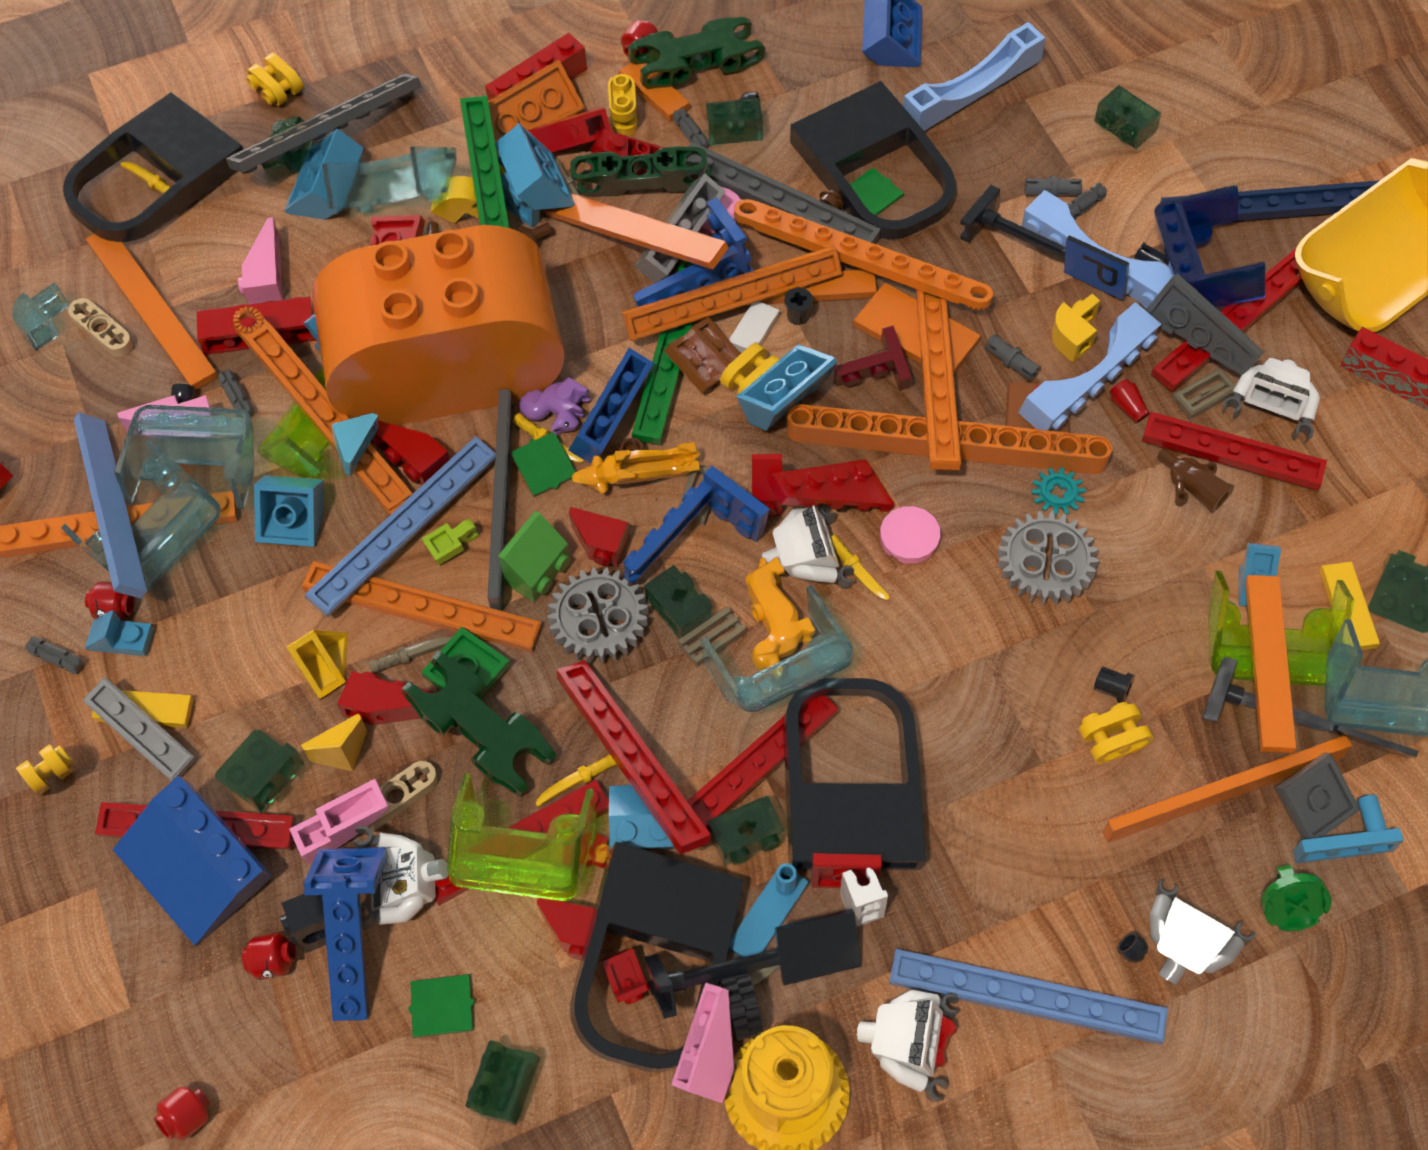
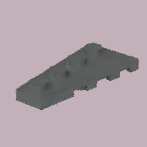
[1145,273,1264,375]

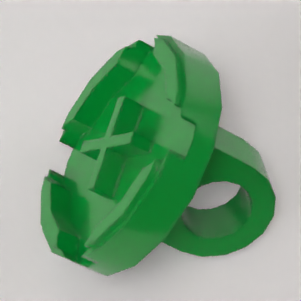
[1261,864,1332,932]

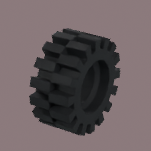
[721,972,764,1041]

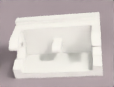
[840,868,888,927]

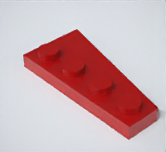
[371,215,425,246]
[767,459,895,512]

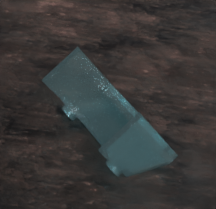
[322,146,457,213]
[114,405,254,509]
[61,439,221,591]
[700,585,853,712]
[1325,619,1428,737]

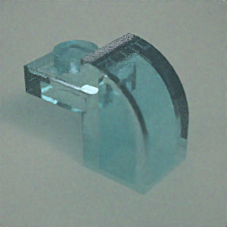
[12,283,69,351]

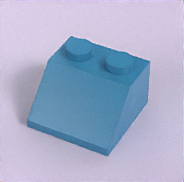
[254,475,324,547]
[609,783,676,851]

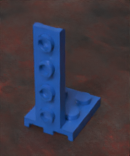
[634,197,753,307]
[623,465,769,583]
[304,847,387,1021]

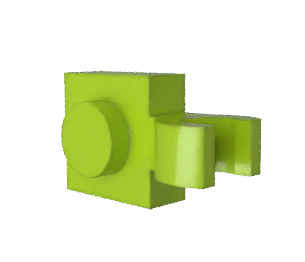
[421,518,479,566]

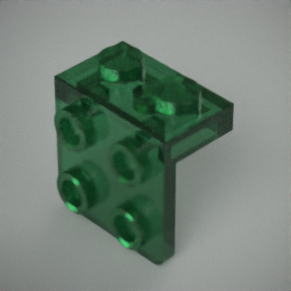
[1368,550,1428,633]
[215,730,304,813]

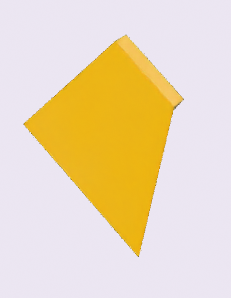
[286,630,348,699]
[301,713,367,771]

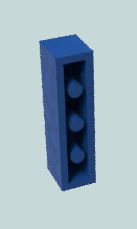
[568,348,654,464]

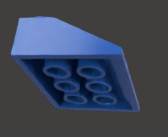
[113,776,273,946]

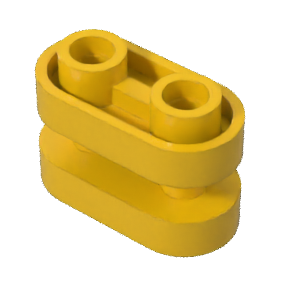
[245,52,304,107]
[608,74,638,136]
[720,342,780,395]
[1078,702,1154,765]
[16,744,74,796]

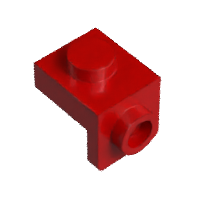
[600,947,650,1005]

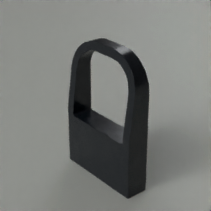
[790,81,955,239]
[63,92,243,242]
[783,678,926,870]
[570,842,744,1072]

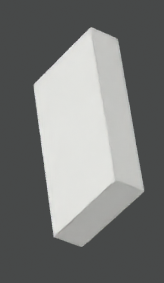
[729,301,780,352]

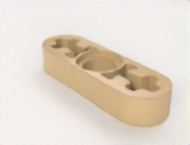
[68,298,134,358]
[368,761,438,831]

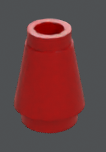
[1109,378,1150,424]

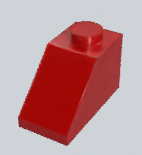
[752,454,782,518]
[569,507,630,567]
[537,897,594,960]

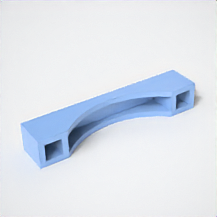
[903,22,1046,131]
[1022,190,1184,308]
[1018,302,1161,431]

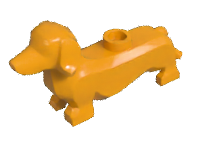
[572,442,700,494]
[745,557,815,681]

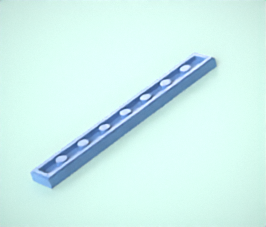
[74,412,147,598]
[305,436,496,618]
[889,949,1168,1045]

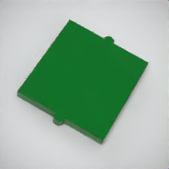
[850,167,904,216]
[510,432,576,497]
[408,974,475,1038]

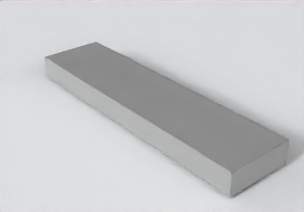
[82,677,197,781]

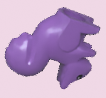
[520,377,591,436]

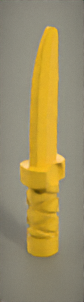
[120,162,171,194]
[512,413,584,463]
[831,534,890,600]
[536,754,617,807]

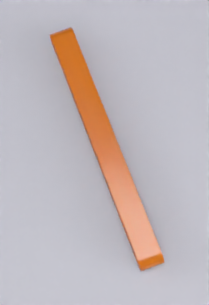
[787,404,1112,474]

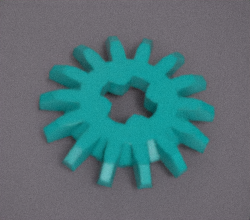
[1031,468,1086,515]

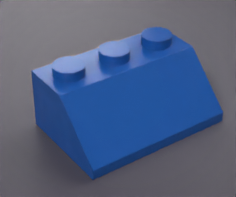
[862,0,922,67]

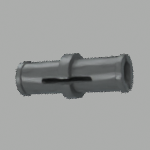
[1025,176,1082,196]
[984,334,1041,382]

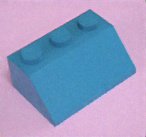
[495,123,576,210]
[284,129,364,220]
[736,344,837,431]

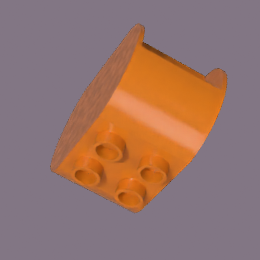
[312,225,565,425]

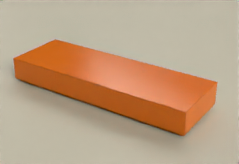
[619,62,690,122]

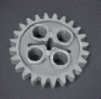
[997,511,1099,605]
[547,567,648,663]

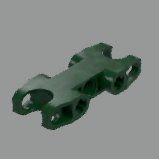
[628,17,765,88]
[570,146,711,197]
[401,651,557,797]

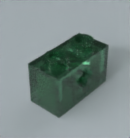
[1094,85,1161,150]
[706,98,763,146]
[644,565,713,639]
[708,795,785,866]

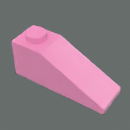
[238,217,283,304]
[671,983,734,1103]

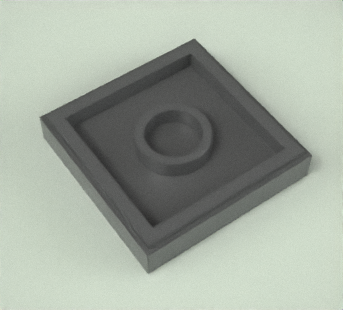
[1275,753,1360,840]

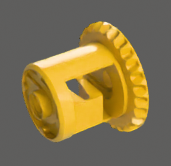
[724,1025,850,1150]

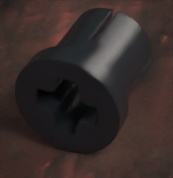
[784,288,813,325]
[1094,666,1135,703]

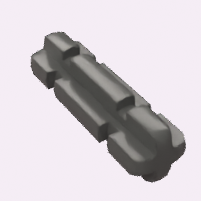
[673,108,709,149]
[1068,183,1107,219]
[218,370,254,419]
[25,636,84,674]

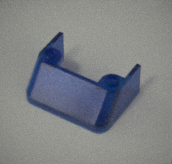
[1154,185,1266,307]

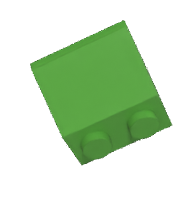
[498,511,571,602]

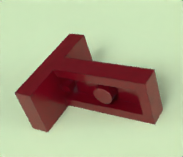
[833,325,912,391]

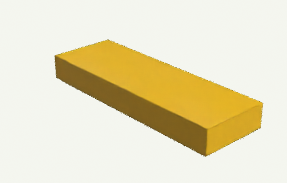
[1319,561,1380,653]
[92,690,194,728]

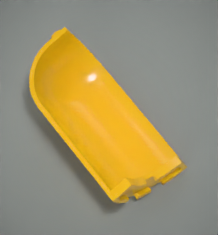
[1295,158,1428,332]

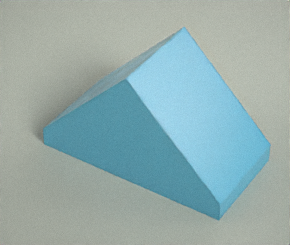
[332,413,378,476]

